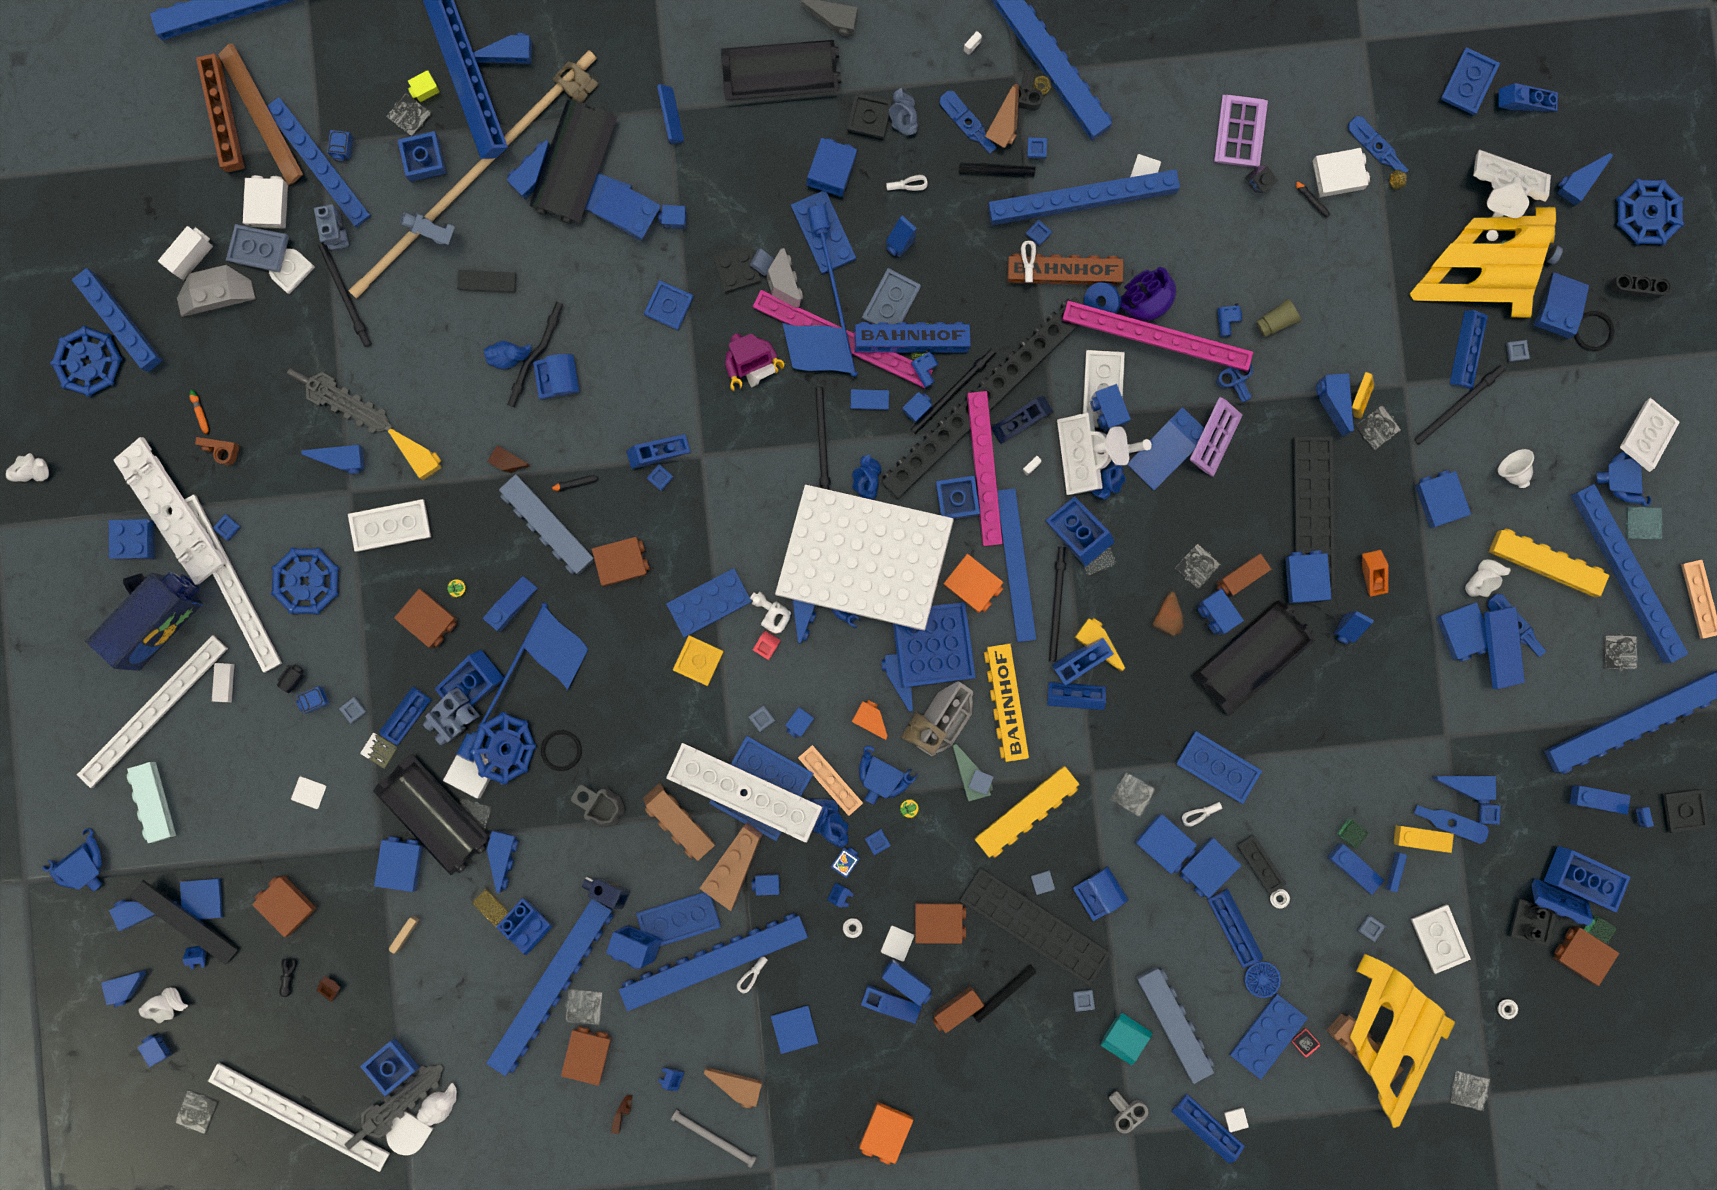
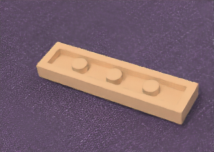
[1681,560,1717,639]
[798,745,863,816]

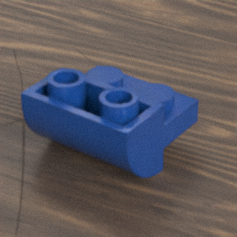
[533,354,579,400]
[1073,867,1129,921]
[496,898,553,955]

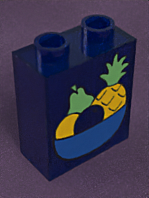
[85,571,203,671]

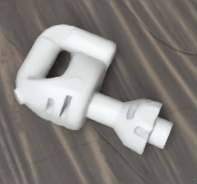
[750,592,791,634]

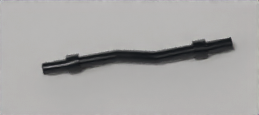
[507,302,563,407]

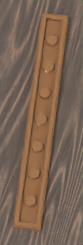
[218,44,303,185]

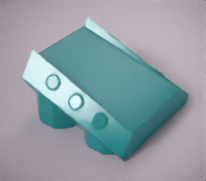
[1101,1013,1153,1065]

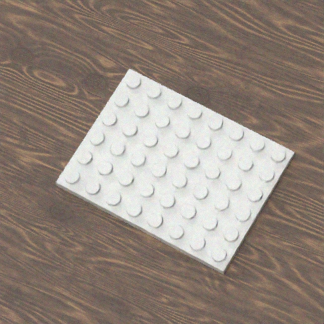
[775,485,954,631]

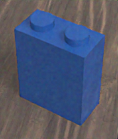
[806,138,857,197]
[1415,470,1471,529]
[1285,550,1331,603]
[1436,602,1488,662]
[1134,813,1197,874]
[374,836,423,892]
[1179,837,1242,898]
[881,959,932,1006]

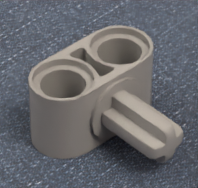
[1109,1091,1148,1133]

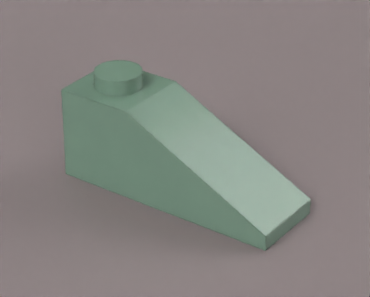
[952,744,993,801]

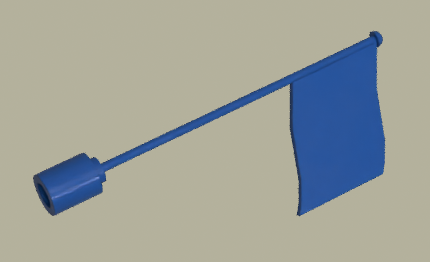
[783,205,858,377]
[456,603,588,763]

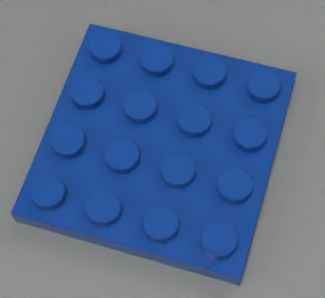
[893,602,976,688]
[709,736,814,841]

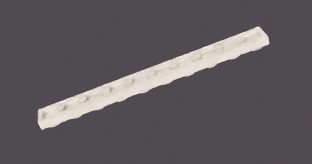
[184,495,282,673]
[77,635,228,788]
[208,1063,390,1172]

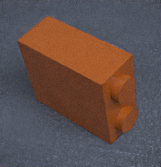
[592,537,650,587]
[1216,553,1272,597]
[394,589,457,648]
[252,876,317,938]
[915,903,966,944]
[1553,926,1619,986]
[933,986,984,1033]
[561,1026,612,1086]

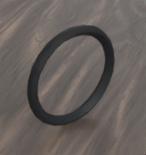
[1575,311,1615,351]
[541,730,581,771]

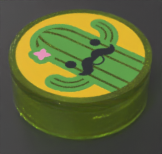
[447,579,467,598]
[900,799,919,818]

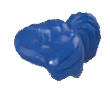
[484,341,532,369]
[852,454,881,500]
[1091,459,1126,499]
[813,803,849,848]

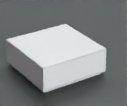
[964,31,982,55]
[1022,456,1041,476]
[1224,1107,1249,1132]

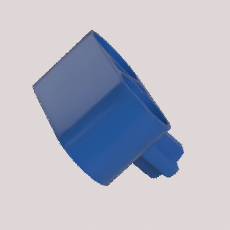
[1216,364,1253,402]

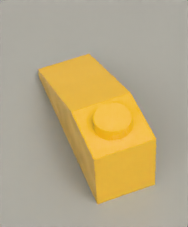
[388,429,442,480]
[1074,618,1125,671]
[1393,825,1454,853]

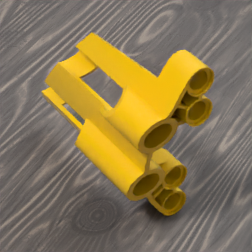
[1410,207,1556,318]
[1350,954,1455,1128]

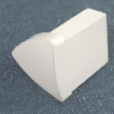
[746,363,775,387]

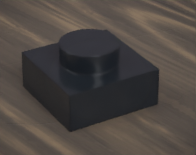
[123,573,150,597]

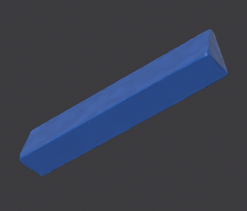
[1450,310,1488,389]
[1207,889,1263,968]
[1172,1094,1245,1163]

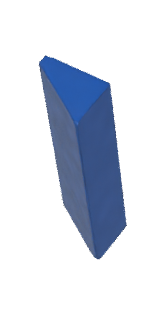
[657,84,684,145]
[1047,682,1106,710]
[379,686,432,746]

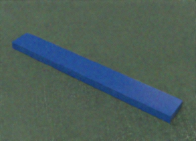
[997,488,1036,642]

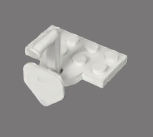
[1473,150,1551,241]
[1057,413,1152,495]

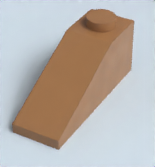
[985,84,1019,148]
[704,1067,762,1109]

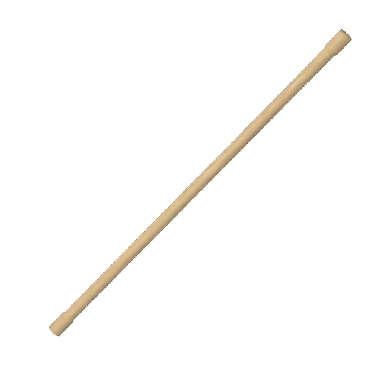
[348,50,597,299]

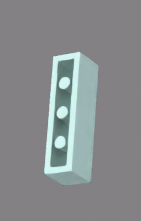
[127,762,176,843]

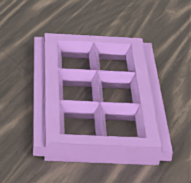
[1214,95,1268,168]
[1190,397,1242,477]

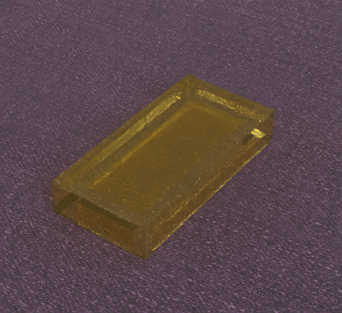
[472,889,509,931]

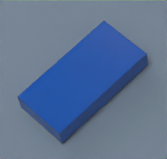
[851,389,889,410]
[1386,852,1407,892]

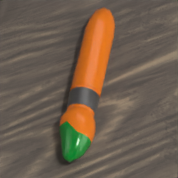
[189,390,209,434]

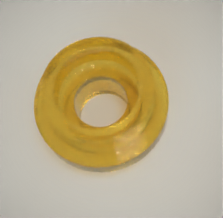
[1033,76,1051,95]
[1390,170,1406,189]

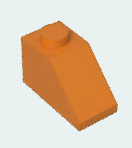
[1362,550,1388,597]
[852,700,888,740]

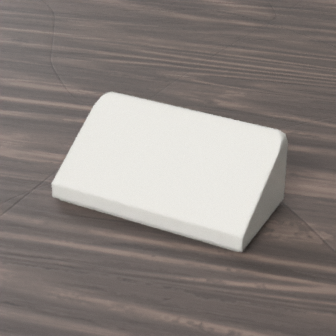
[212,663,234,703]

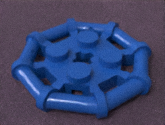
[1616,178,1685,245]
[50,326,123,397]
[270,547,340,615]
[470,712,536,785]

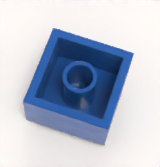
[398,131,447,182]
[1090,384,1131,433]
[935,476,980,519]
[109,519,155,560]
[1197,589,1244,635]
[606,925,662,969]
[360,1038,420,1096]

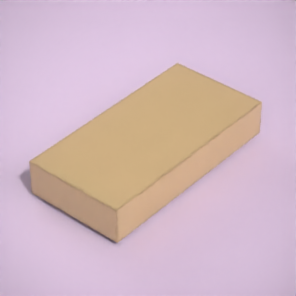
[389,916,420,954]

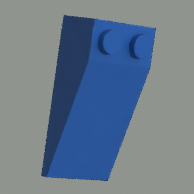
[1127,407,1205,490]
[1544,846,1631,913]

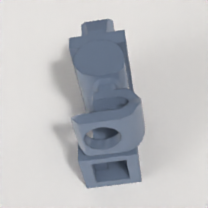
[314,204,349,250]
[400,212,455,245]
[423,687,480,745]

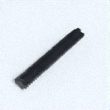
[959,162,1035,177]
[972,964,1037,1023]

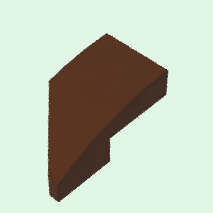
[487,446,530,473]
[611,1095,633,1134]

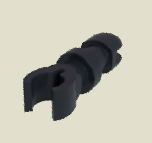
[279,959,295,997]

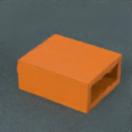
[943,554,1004,613]
[859,1102,913,1165]

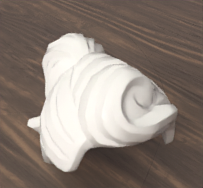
[6,453,49,482]
[1465,559,1511,597]
[138,987,188,1023]
[417,1083,457,1126]

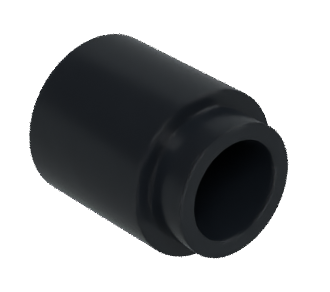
[277,664,305,693]

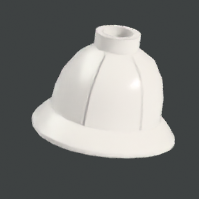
[1498,449,1534,488]

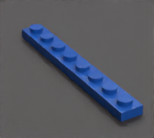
[267,97,371,228]

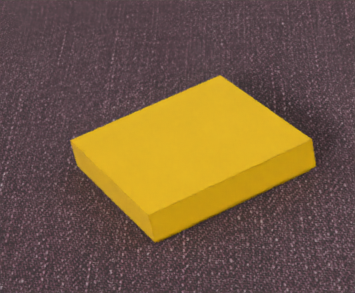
[1352,372,1374,419]
[673,636,724,686]

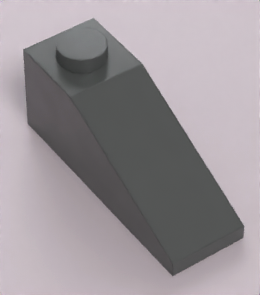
[801,0,858,36]

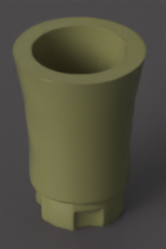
[1256,299,1301,337]

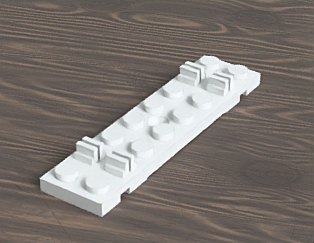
[114,437,226,585]
[666,743,823,843]

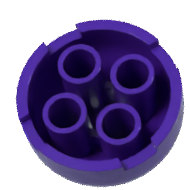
[1121,267,1177,322]

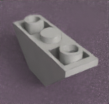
[767,248,803,308]

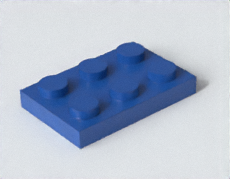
[1441,47,1500,115]
[1531,878,1593,926]

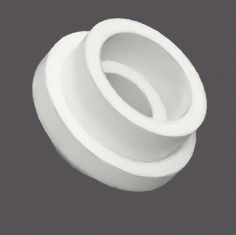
[1270,889,1290,908]
[843,918,862,938]
[1498,999,1518,1019]

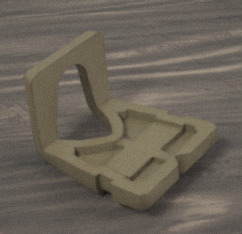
[552,61,598,102]
[901,712,946,755]

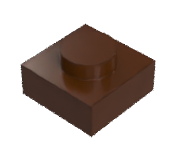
[316,976,341,1002]

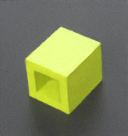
[408,70,440,102]

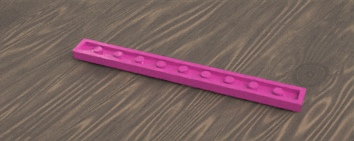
[753,290,933,389]
[1062,301,1253,371]

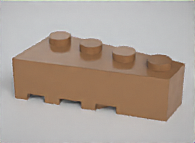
[643,783,715,861]
[699,822,763,911]
[1326,1014,1404,1083]

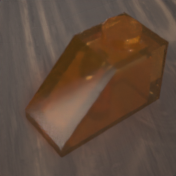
[1152,591,1184,636]

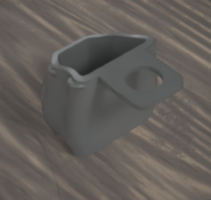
[571,785,625,827]

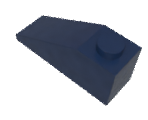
[991,396,1054,444]

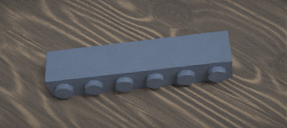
[499,474,595,575]
[1136,967,1214,1084]

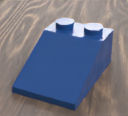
[591,179,661,242]
[1533,272,1589,339]
[1316,373,1354,436]
[1046,496,1115,567]
[435,650,504,715]

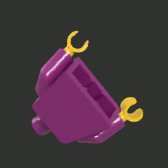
[725,333,784,391]

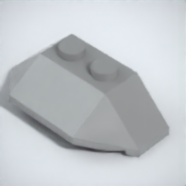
[177,265,256,317]
[917,681,973,756]

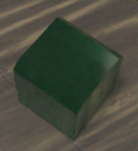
[1337,819,1369,848]
[1584,915,1616,944]

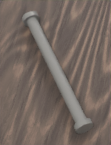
[671,1109,756,1168]

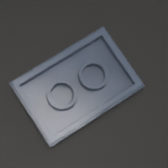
[226,224,289,273]
[862,268,922,324]

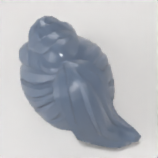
[889,88,918,135]

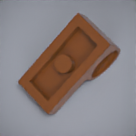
[195,437,239,466]

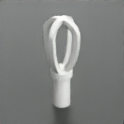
[886,175,928,191]
[1021,241,1036,283]
[1182,802,1222,826]
[737,956,768,993]

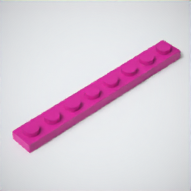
[967,391,1002,546]

